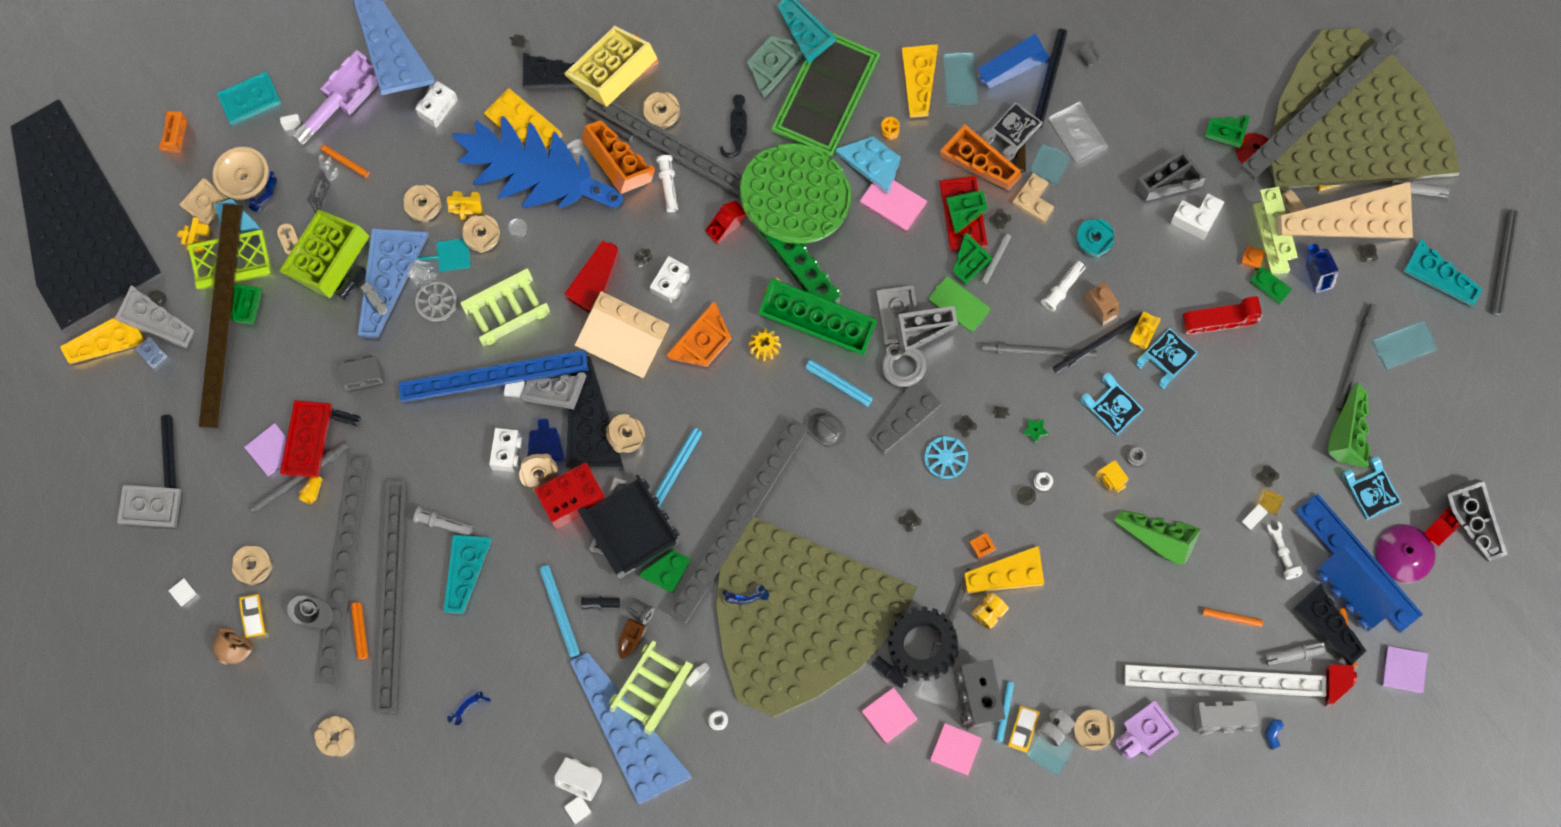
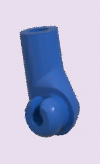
[1265,719,1284,750]

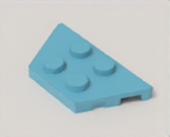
[836,136,901,194]

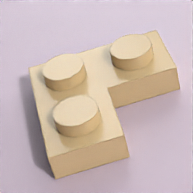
[1012,173,1054,224]

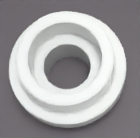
[1034,472,1053,491]
[708,710,728,730]

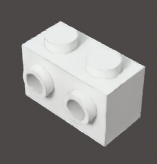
[416,81,458,128]
[650,256,690,304]
[489,428,523,472]
[555,757,602,801]

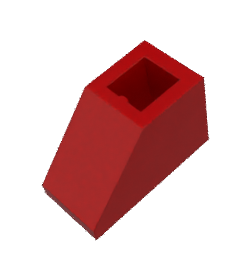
[705,200,746,244]

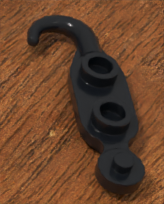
[720,94,747,158]

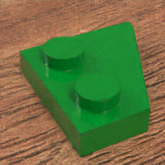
[1204,115,1250,148]
[946,190,988,234]
[952,233,993,285]
[232,284,263,325]
[639,550,691,594]

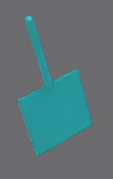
[416,238,471,272]

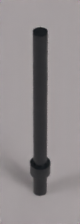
[1052,310,1145,373]

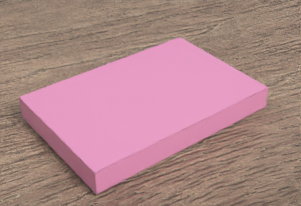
[860,180,927,232]

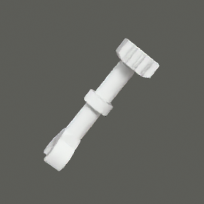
[1266,522,1303,580]

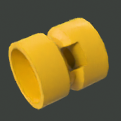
[972,592,1009,630]

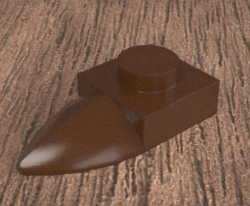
[618,618,647,659]

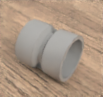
[1037,708,1075,747]

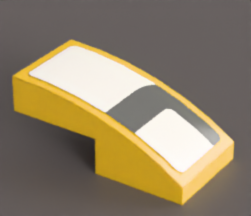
[239,593,266,638]
[1008,706,1040,753]

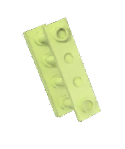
[1252,187,1298,275]
[460,268,550,346]
[609,641,693,736]

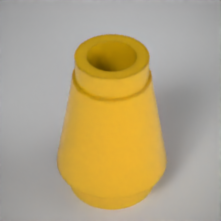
[298,476,323,504]

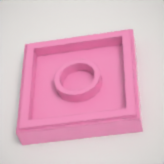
[862,687,918,744]
[930,723,982,776]

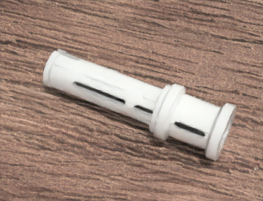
[656,155,678,212]
[1041,261,1086,312]

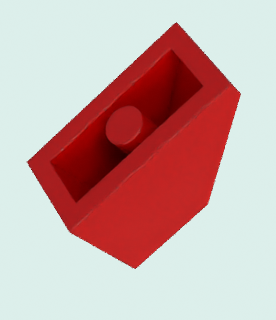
[1424,506,1461,547]
[1325,664,1357,707]

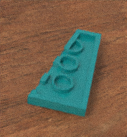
[777,0,836,63]
[1404,239,1482,307]
[444,535,493,614]

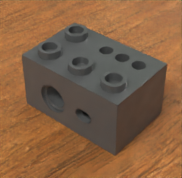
[953,659,1006,730]

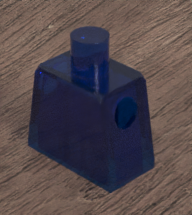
[1306,244,1339,293]
[527,419,566,462]

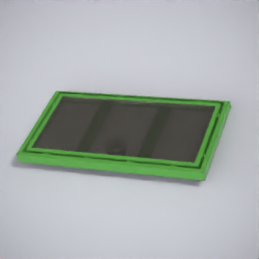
[771,32,880,157]

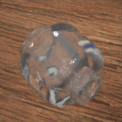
[408,260,437,287]

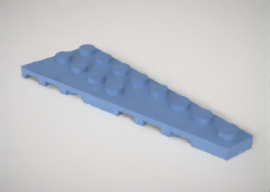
[353,0,435,95]
[570,653,692,804]

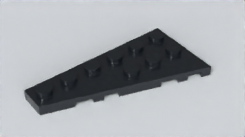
[566,356,624,469]

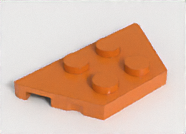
[666,302,732,367]

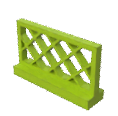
[188,230,274,290]

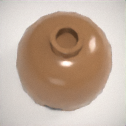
[212,627,253,664]

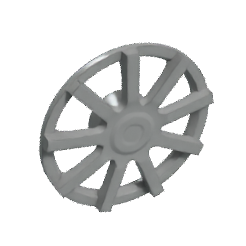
[415,281,457,322]

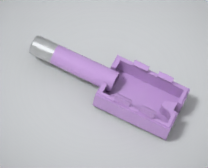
[292,50,378,145]

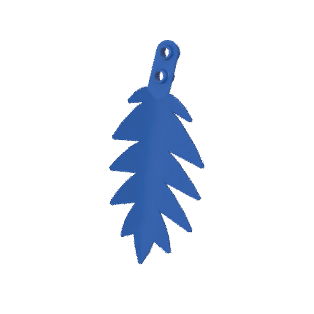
[452,116,623,208]

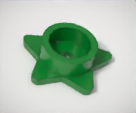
[1023,419,1048,443]

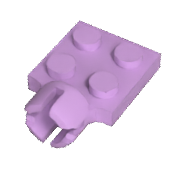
[1116,701,1179,759]

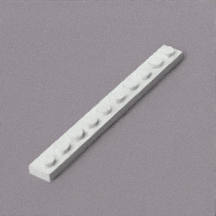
[1124,665,1326,697]

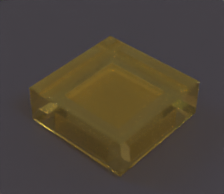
[1260,489,1285,516]

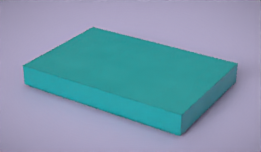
[216,71,282,126]

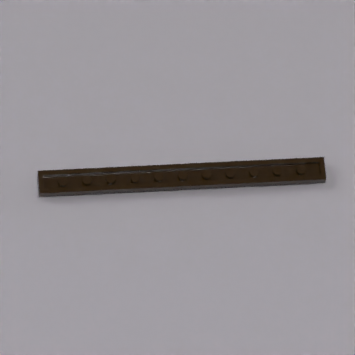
[199,204,243,429]

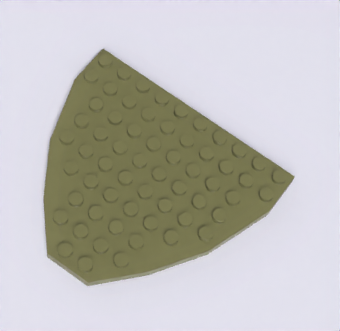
[1270,27,1460,189]
[716,517,917,718]

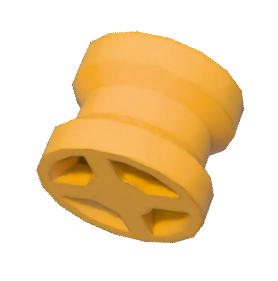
[881,117,900,140]

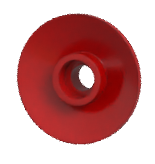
[1236,133,1269,164]

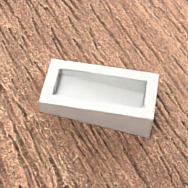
[1242,504,1268,530]

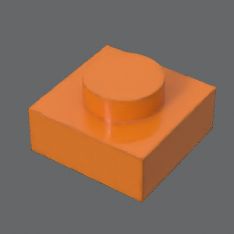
[1240,245,1265,270]
[969,532,996,559]

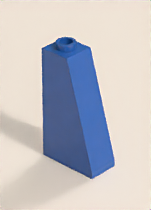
[978,33,1050,88]

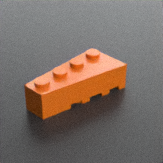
[581,120,655,194]
[940,124,1021,191]

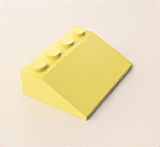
[564,26,657,107]

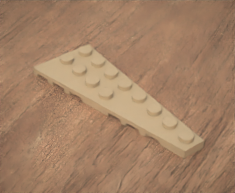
[1277,182,1413,239]

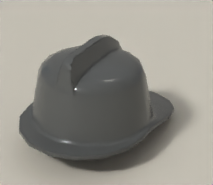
[804,408,846,447]
[287,595,334,629]

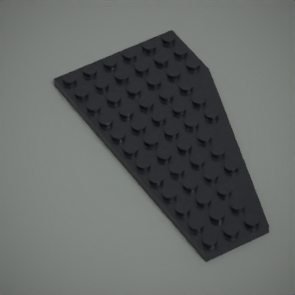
[11,99,163,332]

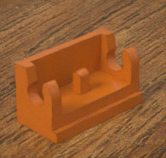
[159,111,187,153]

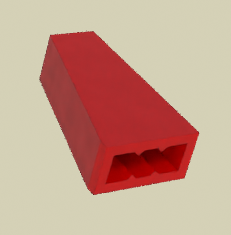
[564,240,620,314]

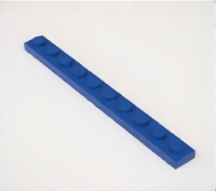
[399,350,589,403]

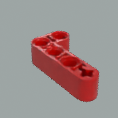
[1182,296,1263,334]

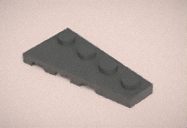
[871,381,941,454]

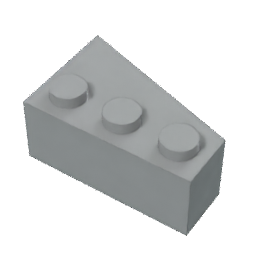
[895,306,958,356]
[1192,700,1259,735]

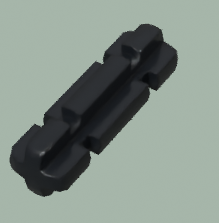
[330,408,361,426]

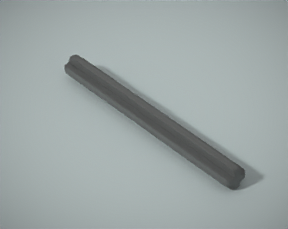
[1491,209,1519,316]

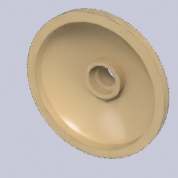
[213,147,269,200]

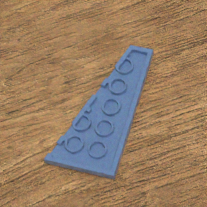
[358,229,429,338]

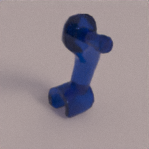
[249,171,277,212]
[723,585,769,605]
[447,691,491,726]

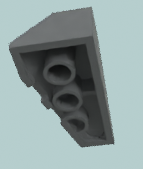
[1446,479,1508,561]

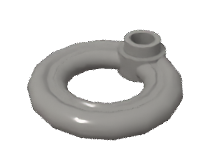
[882,343,927,387]

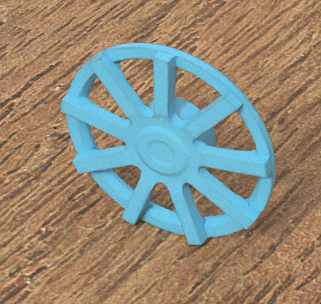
[925,436,968,479]

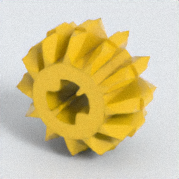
[749,328,781,361]

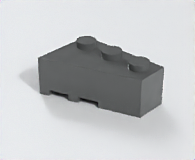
[1135,149,1206,201]

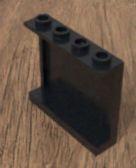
[578,475,680,579]

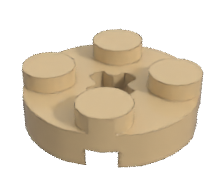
[643,92,680,129]
[404,184,442,223]
[462,215,501,253]
[606,414,645,453]
[519,454,558,491]
[232,546,273,586]
[1073,710,1114,751]
[314,716,356,757]

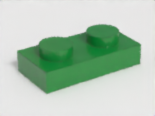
[1249,266,1292,305]

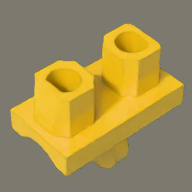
[446,191,483,220]
[177,217,210,255]
[1129,311,1161,349]

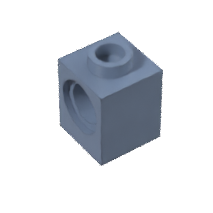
[135,337,168,369]

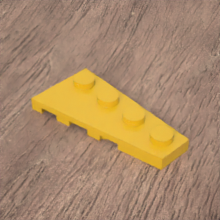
[902,44,938,118]
[60,317,145,364]
[963,546,1044,594]

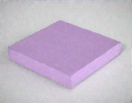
[244,423,287,477]
[1382,646,1428,693]

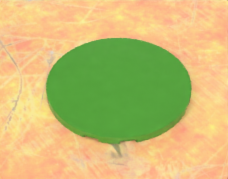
[739,143,851,244]

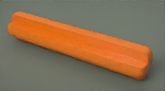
[351,602,368,660]

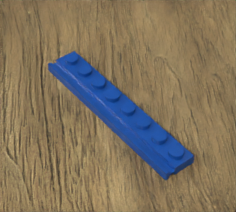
[1295,493,1423,633]

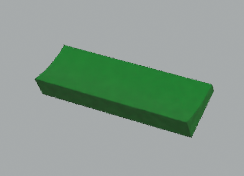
[758,278,878,355]

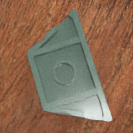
[747,36,803,98]

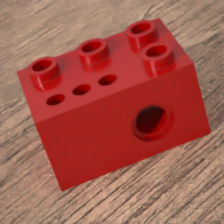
[534,462,605,530]

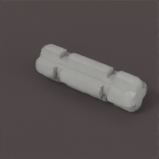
[361,282,389,316]

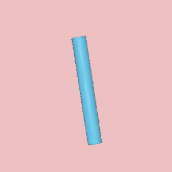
[995,682,1014,742]

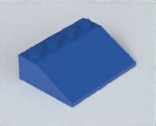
[1316,544,1400,632]

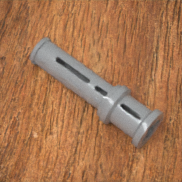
[413,506,473,536]

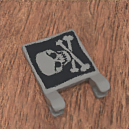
[982,102,1043,161]

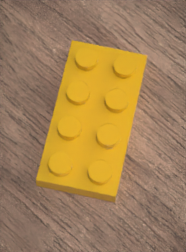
[484,88,563,150]

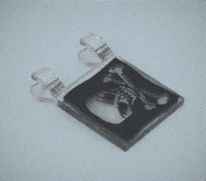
[307,155,339,214]

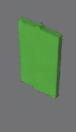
[928,276,991,333]

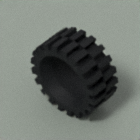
[887,606,959,681]

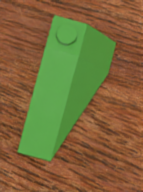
[1327,383,1371,468]
[1115,510,1201,565]

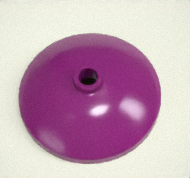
[1375,525,1436,583]

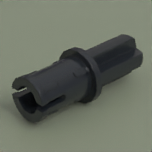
[336,266,367,300]
[581,596,621,611]
[871,655,908,689]

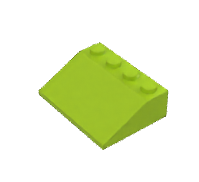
[279,209,369,298]

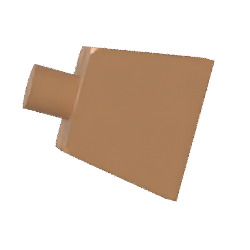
[1083,282,1119,326]

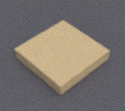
[179,177,231,226]

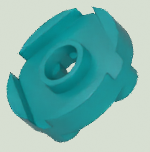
[1076,219,1114,257]

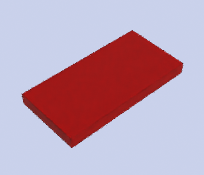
[939,176,988,252]
[280,400,333,478]

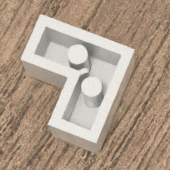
[1171,194,1224,240]

